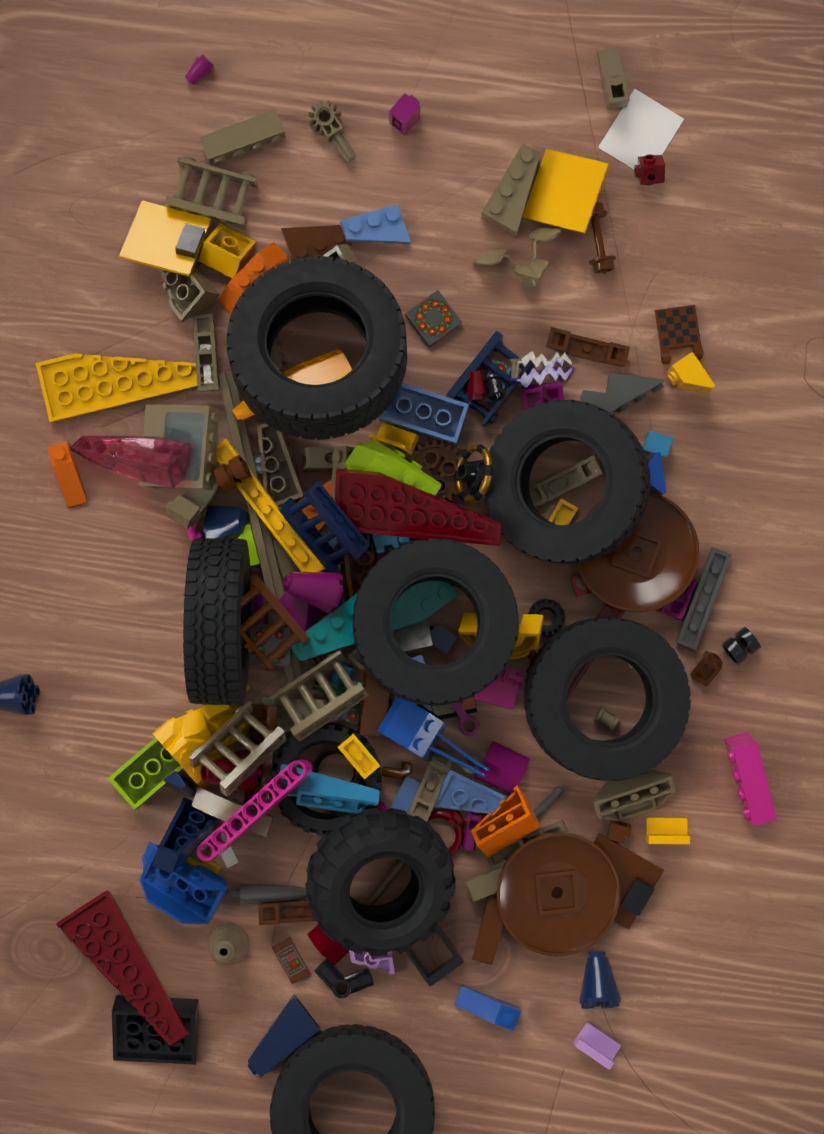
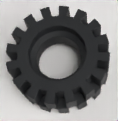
[528,599,565,636]

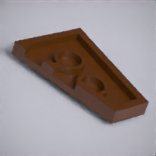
[281,225,352,260]

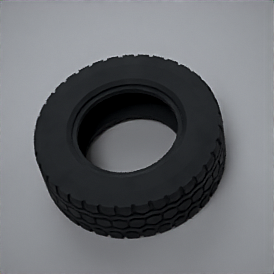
[483,399,651,564]
[183,538,251,705]
[352,538,519,706]
[524,617,691,781]
[270,1024,435,1134]

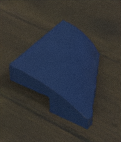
[202,506,249,539]

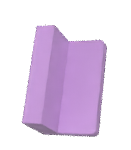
[573,1022,621,1070]

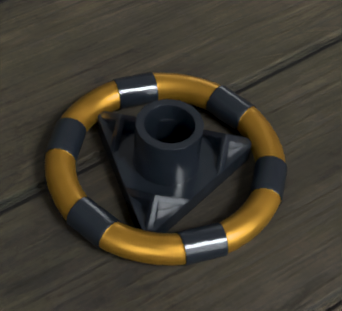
[454,444,493,503]

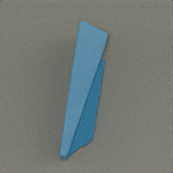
[280,764,380,814]

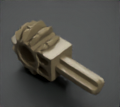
[308,100,356,163]

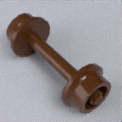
[589,202,616,274]

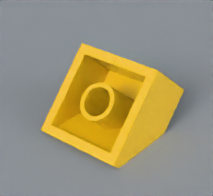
[198,223,256,278]
[667,352,716,394]

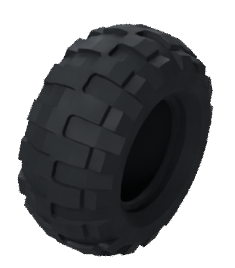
[305,808,456,956]

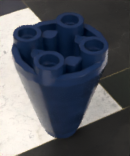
[0,674,40,715]
[579,952,621,1009]

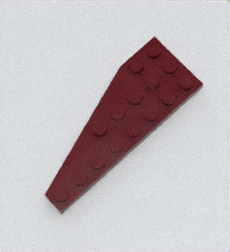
[335,469,502,546]

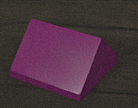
[475,741,530,795]

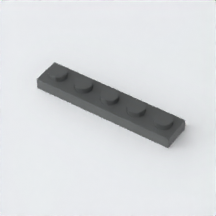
[676,547,732,650]

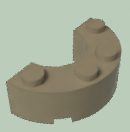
[164,461,221,529]

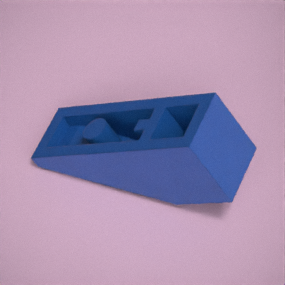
[454,985,521,1031]

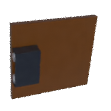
[593,833,664,929]

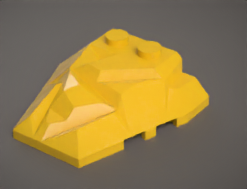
[152,705,250,788]

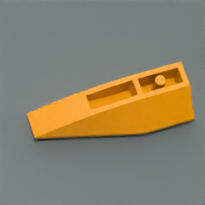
[232,349,352,420]

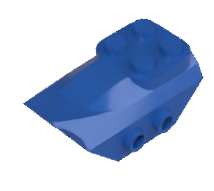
[139,841,229,924]

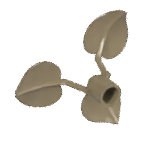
[472,227,562,290]

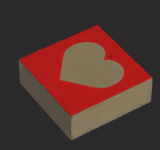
[571,575,591,597]

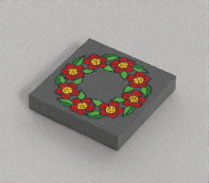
[405,290,462,347]
[249,624,292,666]

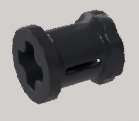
[484,374,506,401]

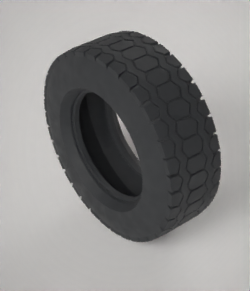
[227,256,407,440]

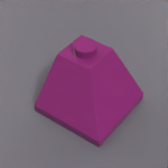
[278,592,325,632]

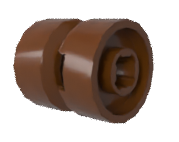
[213,455,252,492]

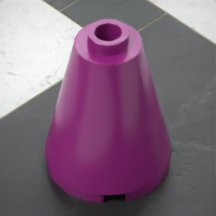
[283,572,343,614]

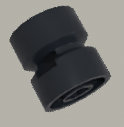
[722,627,761,665]

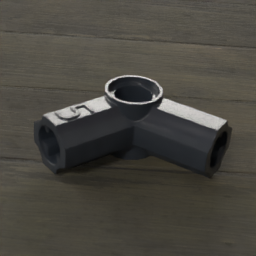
[314,959,374,999]

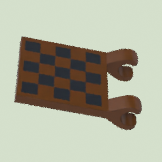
[655,305,704,364]

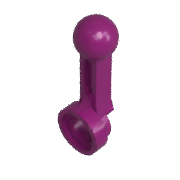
[451,702,480,736]

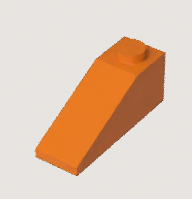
[47,441,88,508]

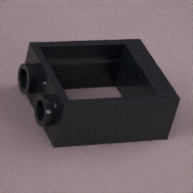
[406,923,464,986]

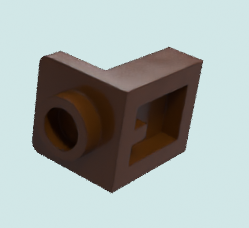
[690,651,723,687]

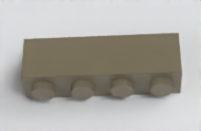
[200,109,286,165]

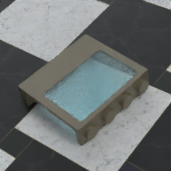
[139,405,220,491]

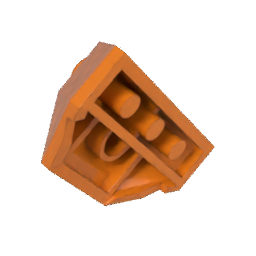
[218,242,288,314]

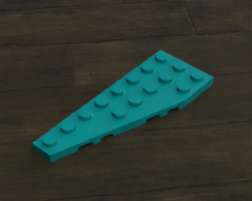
[291,581,458,661]

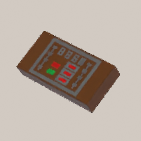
[272,937,310,984]

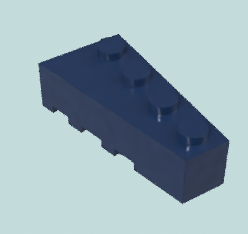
[152,798,220,873]

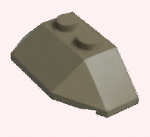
[592,770,676,822]

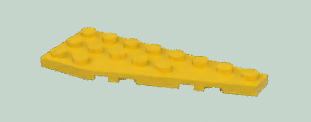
[35,353,197,423]

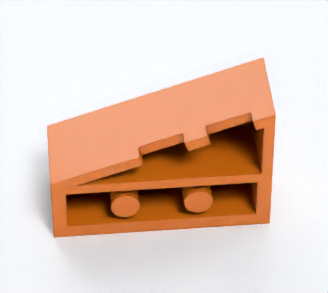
[471,785,541,858]

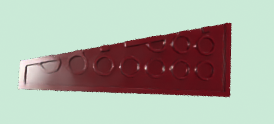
[56,890,189,1046]

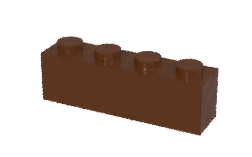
[357,667,392,737]

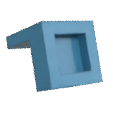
[643,430,673,457]

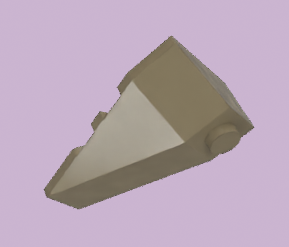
[157,266,220,321]

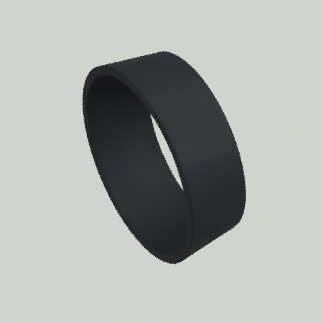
[312,748,356,783]

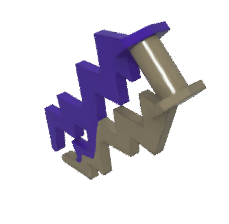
[509,351,574,388]

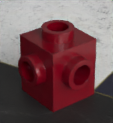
[634,154,665,186]

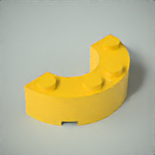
[458,613,544,659]

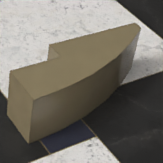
[466,866,503,902]

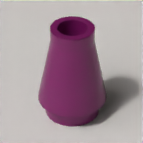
[185,54,214,85]

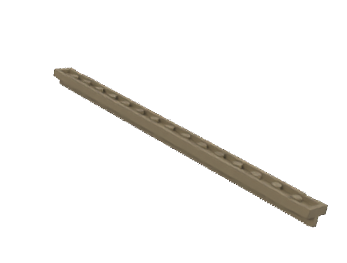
[218,372,303,684]

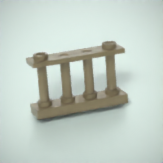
[165,156,258,230]
[270,651,369,742]
[189,701,286,797]

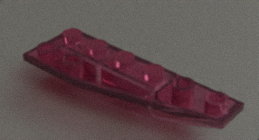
[70,436,192,488]

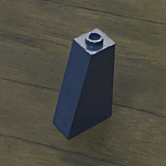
[248,994,320,1078]

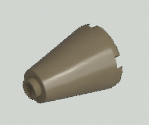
[208,923,249,965]

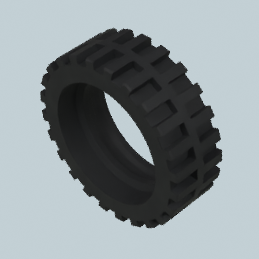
[270,723,382,836]

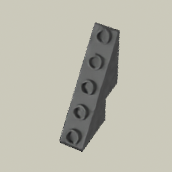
[580,373,664,413]

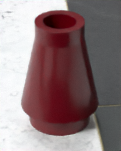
[467,371,487,401]

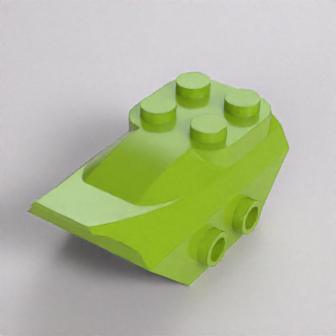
[344,438,442,496]

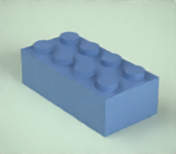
[378,383,469,446]

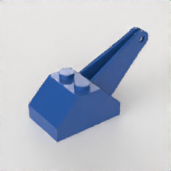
[377,697,490,778]

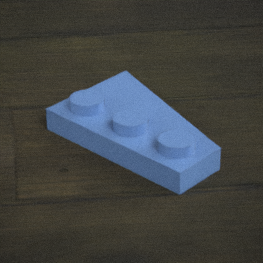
[340,204,411,244]
[434,769,506,814]

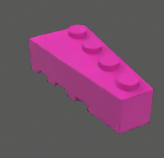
[724,732,777,826]

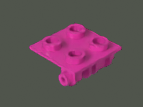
[474,666,523,710]

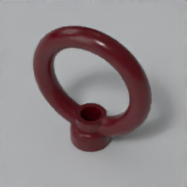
[427,810,466,856]

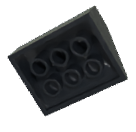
[112,995,199,1065]

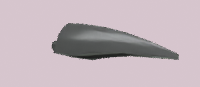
[230,884,307,905]

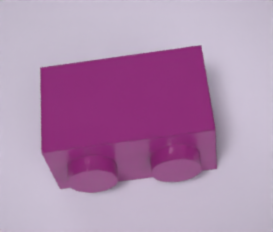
[389,93,420,136]

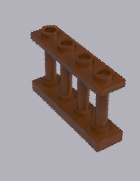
[240,575,311,672]

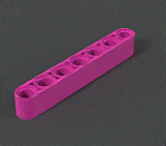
[197,759,312,861]

